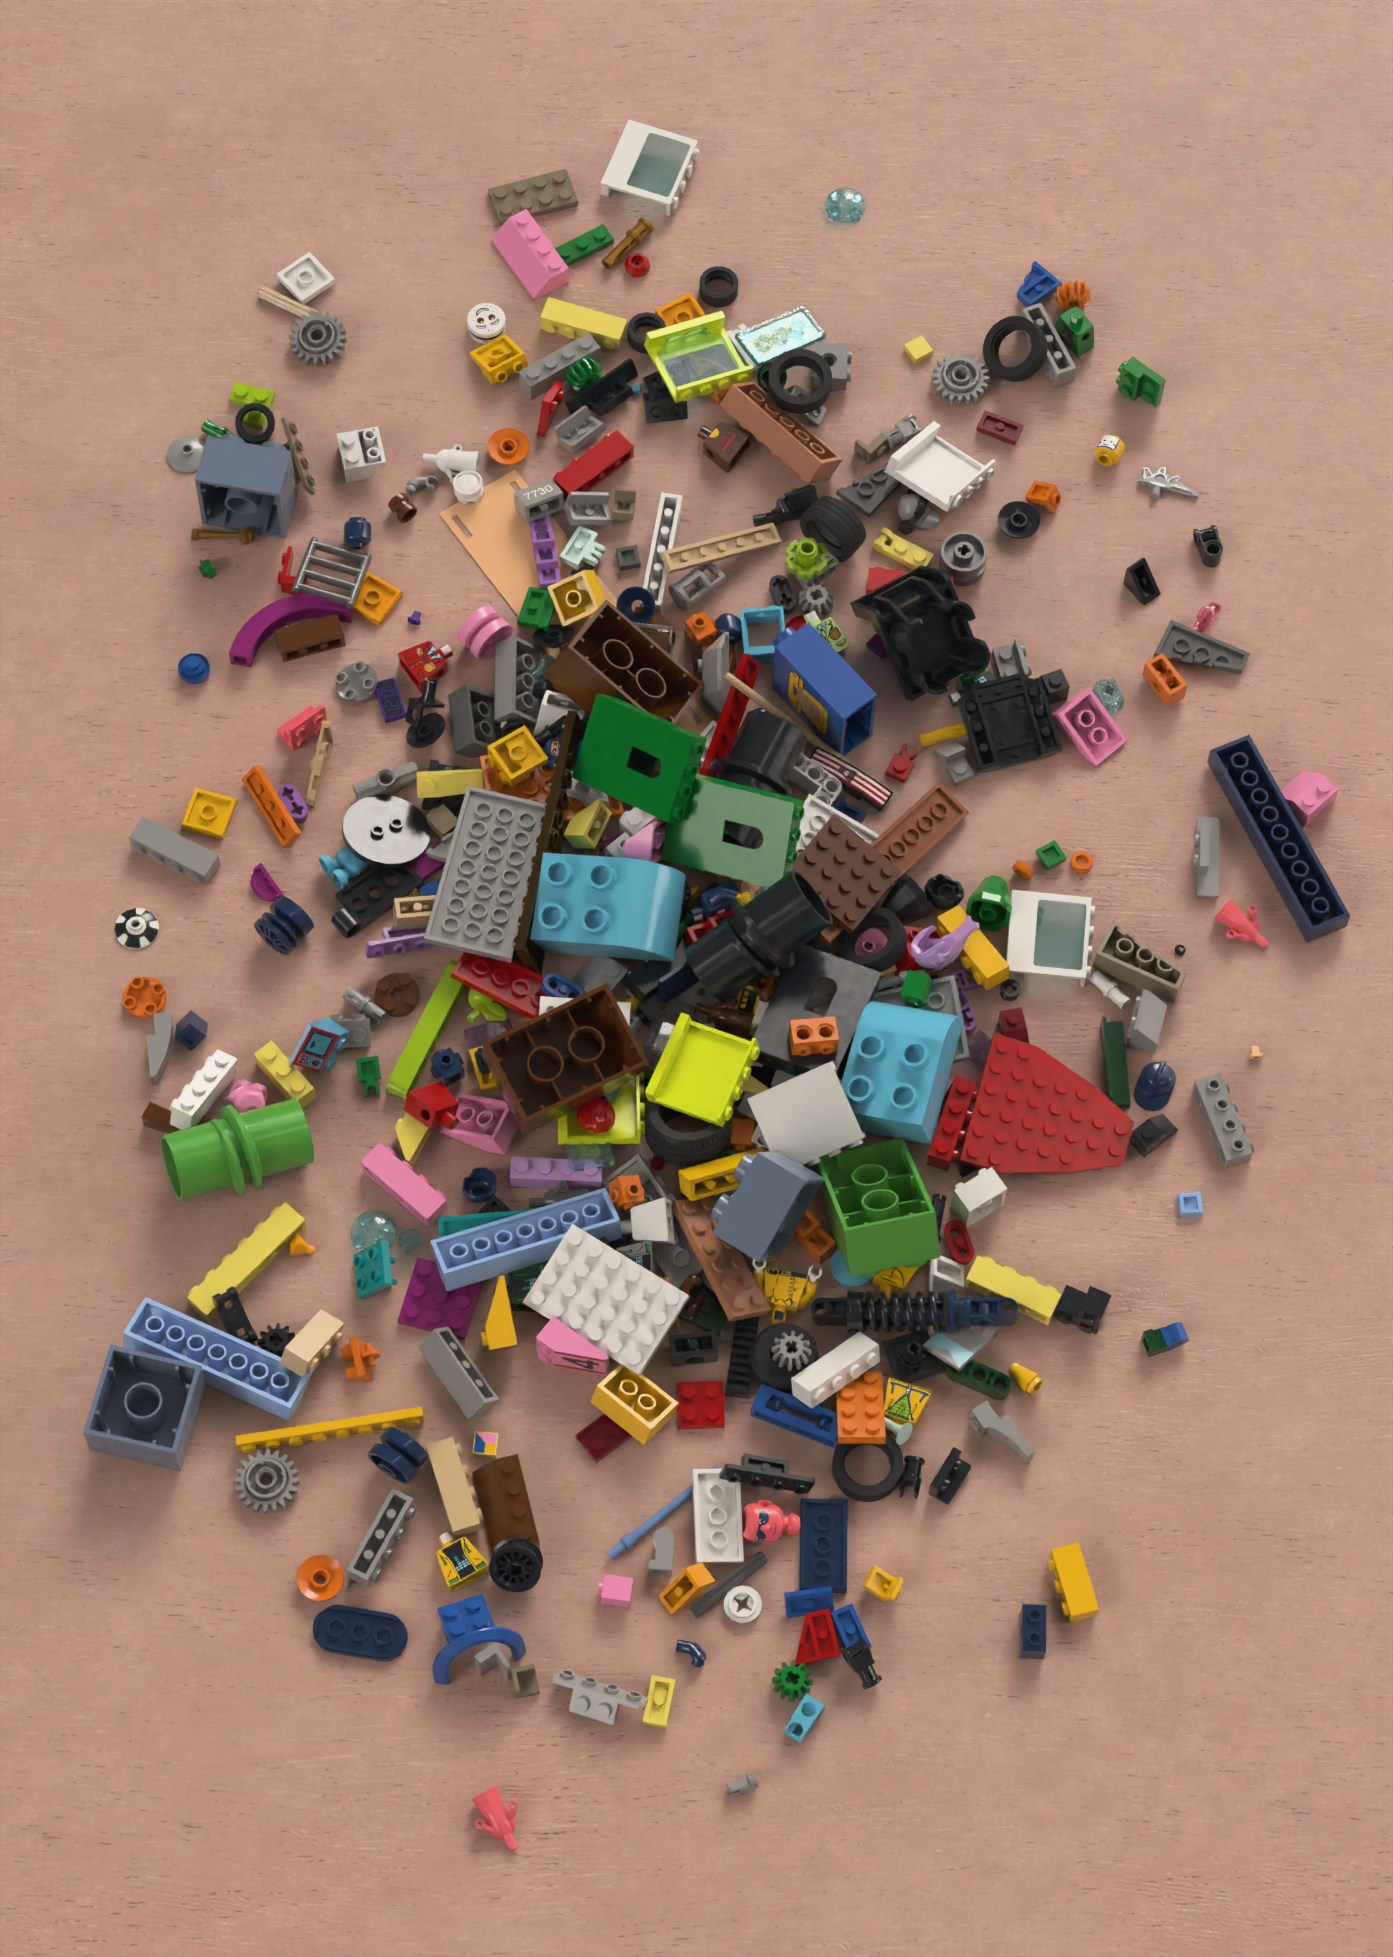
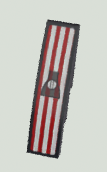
[808,746,893,812]

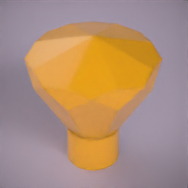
[290,1234,315,1256]

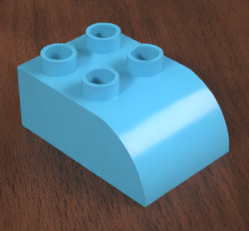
[530,853,686,962]
[841,1001,964,1145]

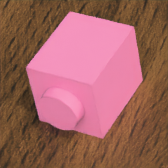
[597,1574,633,1608]

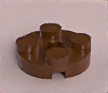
[375,973,420,1017]

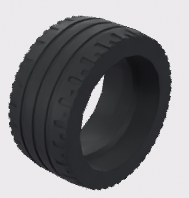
[799,496,866,562]

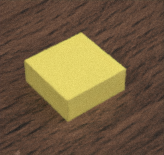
[904,335,933,364]

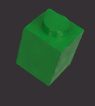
[900,970,933,1008]

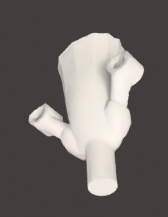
[423,444,480,483]

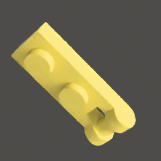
[872,527,934,569]

